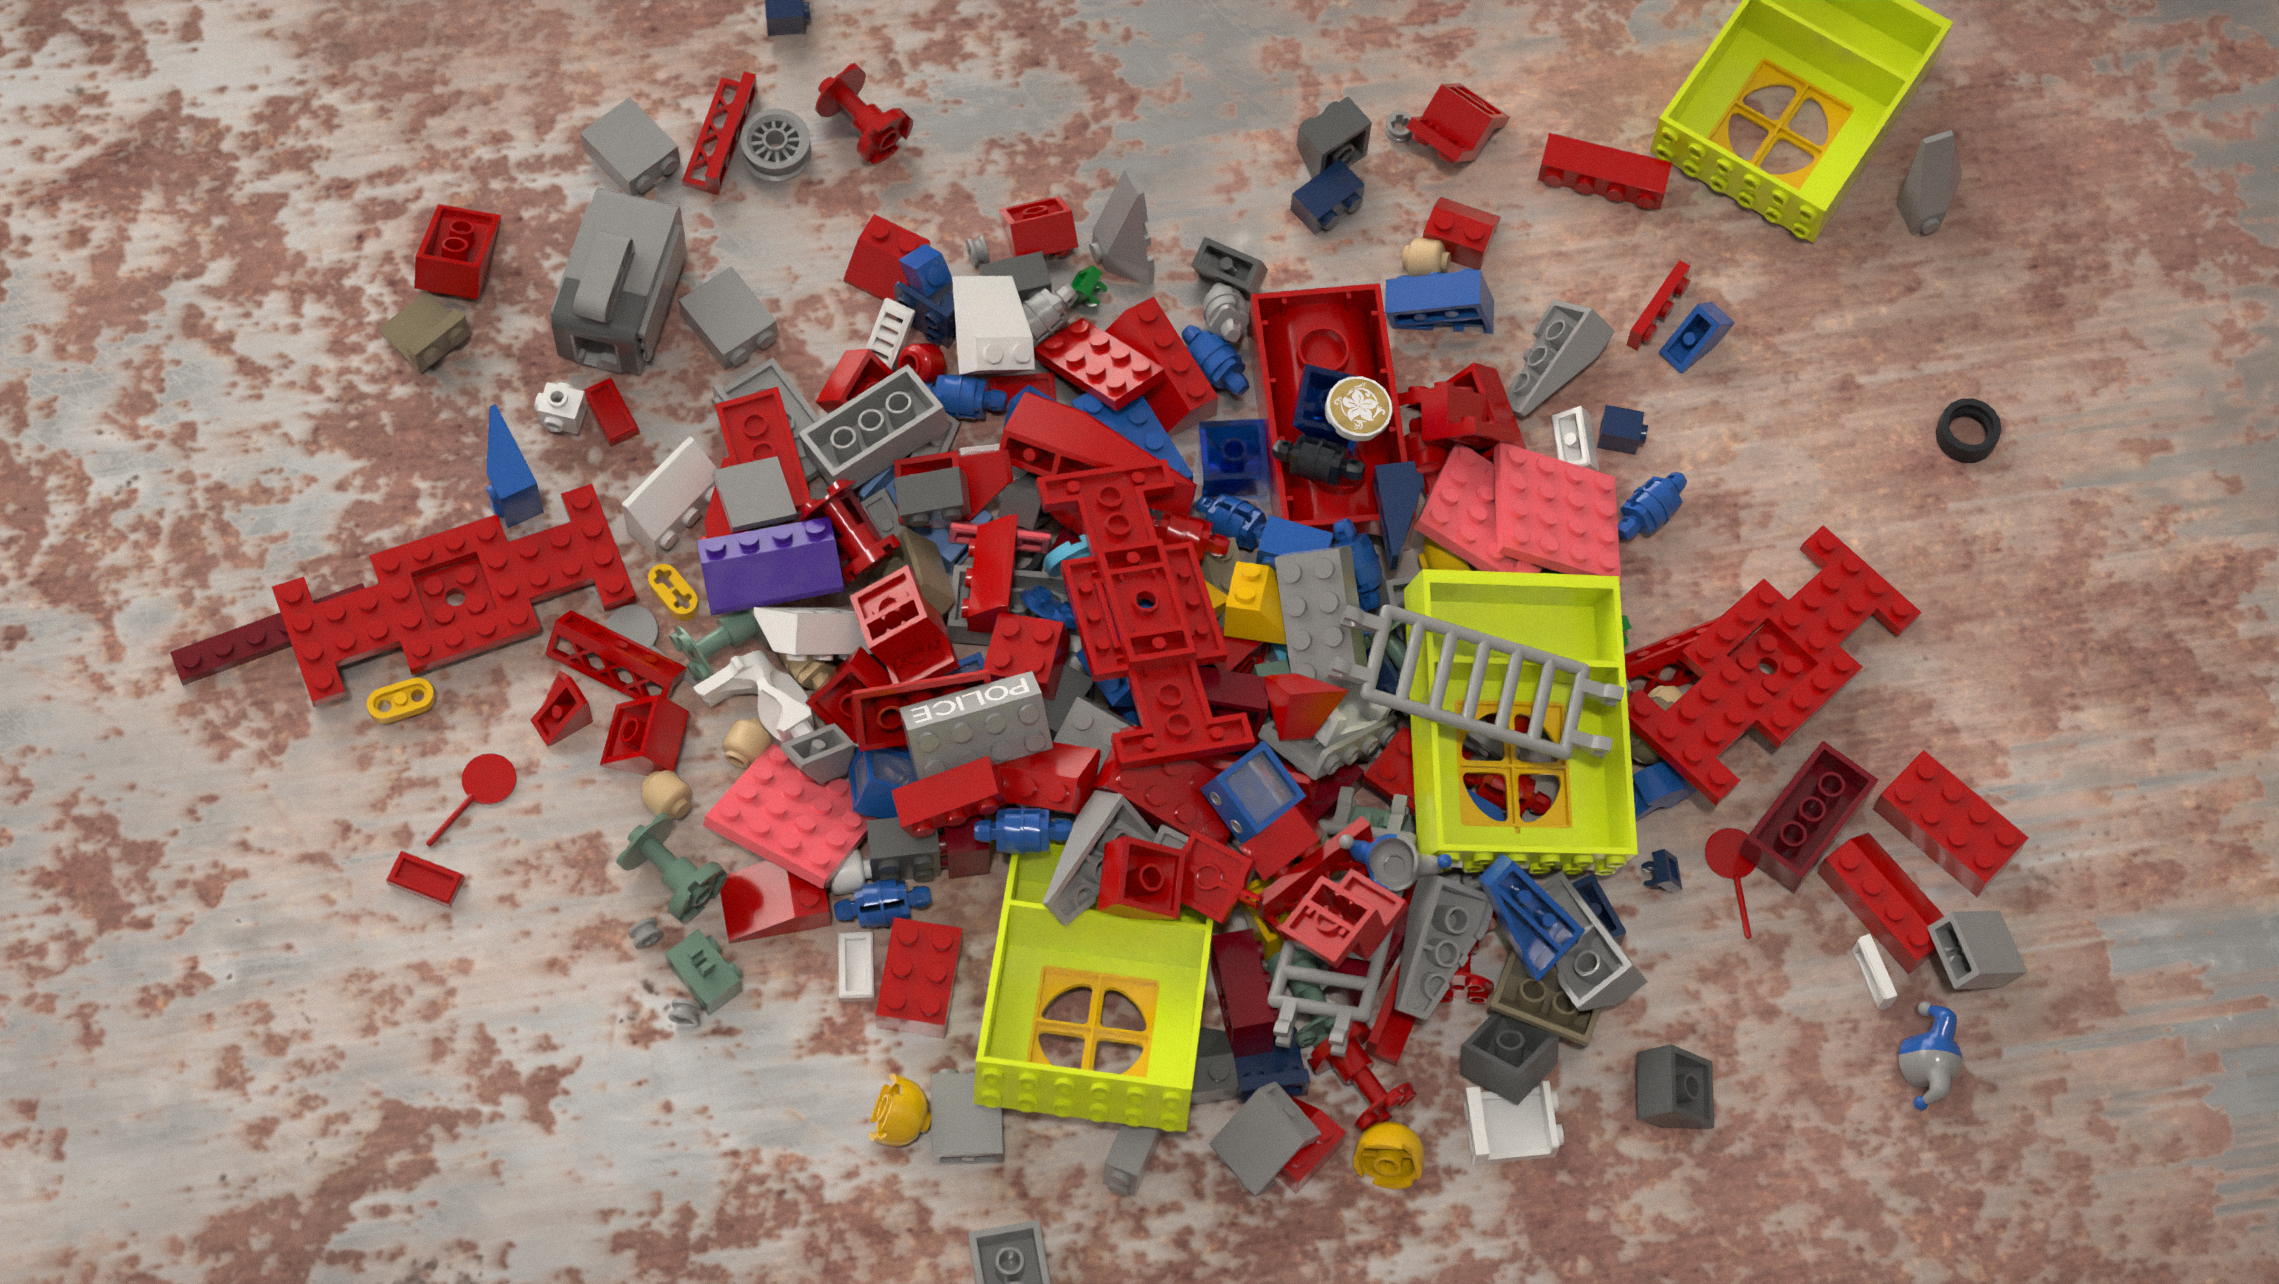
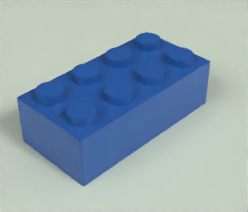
[1071,393,1193,513]

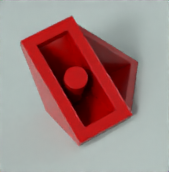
[958,449,1014,522]
[530,670,593,746]
[1264,673,1349,742]

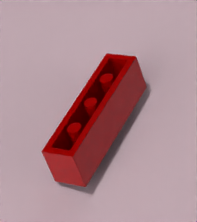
[1537,133,1672,210]

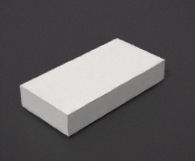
[838,932,874,1002]
[1852,934,1898,1010]

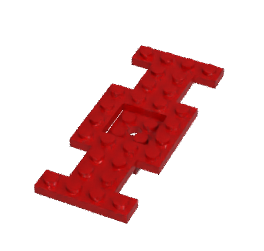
[1036,459,1255,770]
[272,484,636,707]
[1627,525,1922,806]

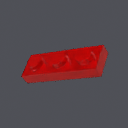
[1626,260,1691,351]

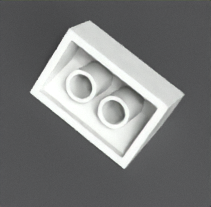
[622,436,717,556]
[754,607,873,661]

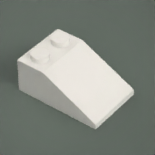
[952,276,1035,375]

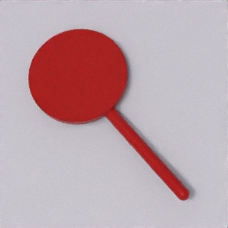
[426,753,517,846]
[1704,828,1756,939]

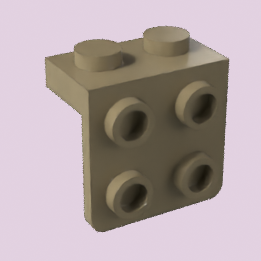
[380,293,470,374]

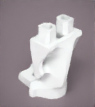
[693,650,815,746]

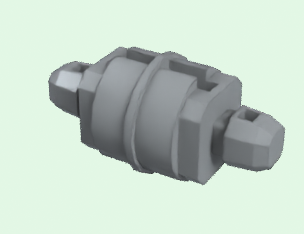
[1203,282,1249,342]
[1022,284,1078,348]

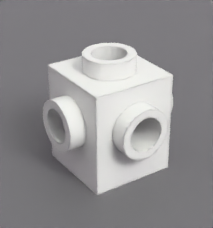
[534,382,588,434]

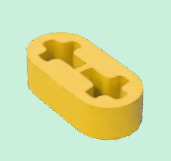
[648,564,699,621]

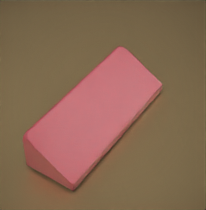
[948,520,1051,553]

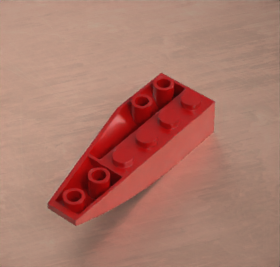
[999,392,1197,514]

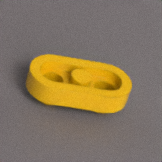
[367,677,435,724]

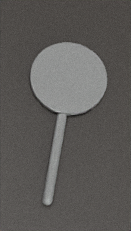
[606,605,699,687]

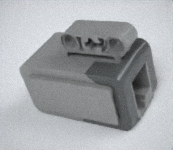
[550,188,686,375]

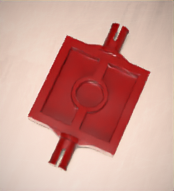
[1161,829,1264,924]

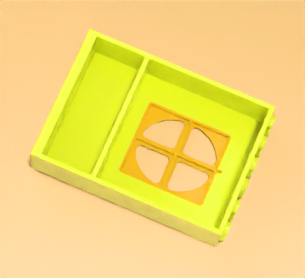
[1650,0,1953,243]
[1404,569,1638,875]
[973,839,1214,1132]

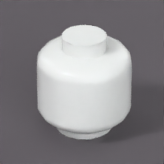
[825,849,872,895]

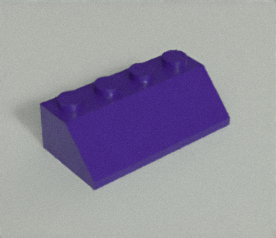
[697,517,844,616]

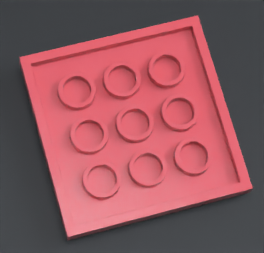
[1493,441,1621,583]
[1413,442,1542,573]
[703,743,880,889]

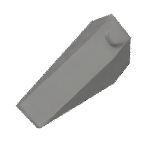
[1507,299,1615,416]

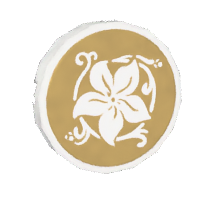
[1325,376,1392,441]

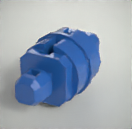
[1181,325,1250,395]
[925,374,1008,420]
[1617,472,1687,540]
[1195,493,1267,549]
[1331,518,1384,610]
[974,807,1072,855]
[834,878,932,928]

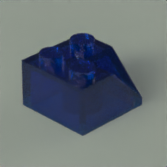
[1293,364,1359,455]
[1198,419,1269,498]

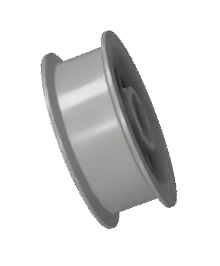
[740,109,811,182]

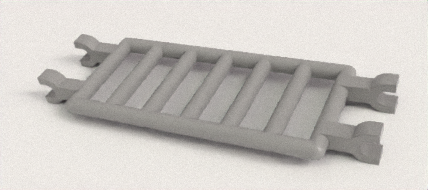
[1327,604,1624,760]
[1267,786,1417,1057]

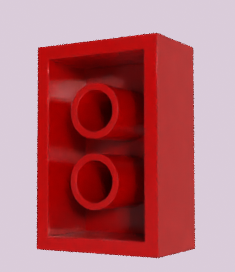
[875,917,963,1039]

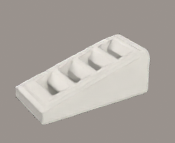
[866,298,915,371]

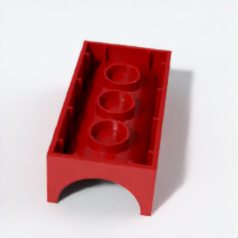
[1247,283,1417,552]

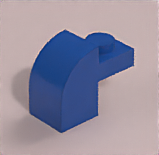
[1633,761,1698,821]

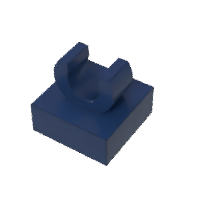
[1641,849,1683,893]

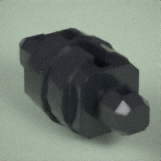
[1272,434,1366,486]

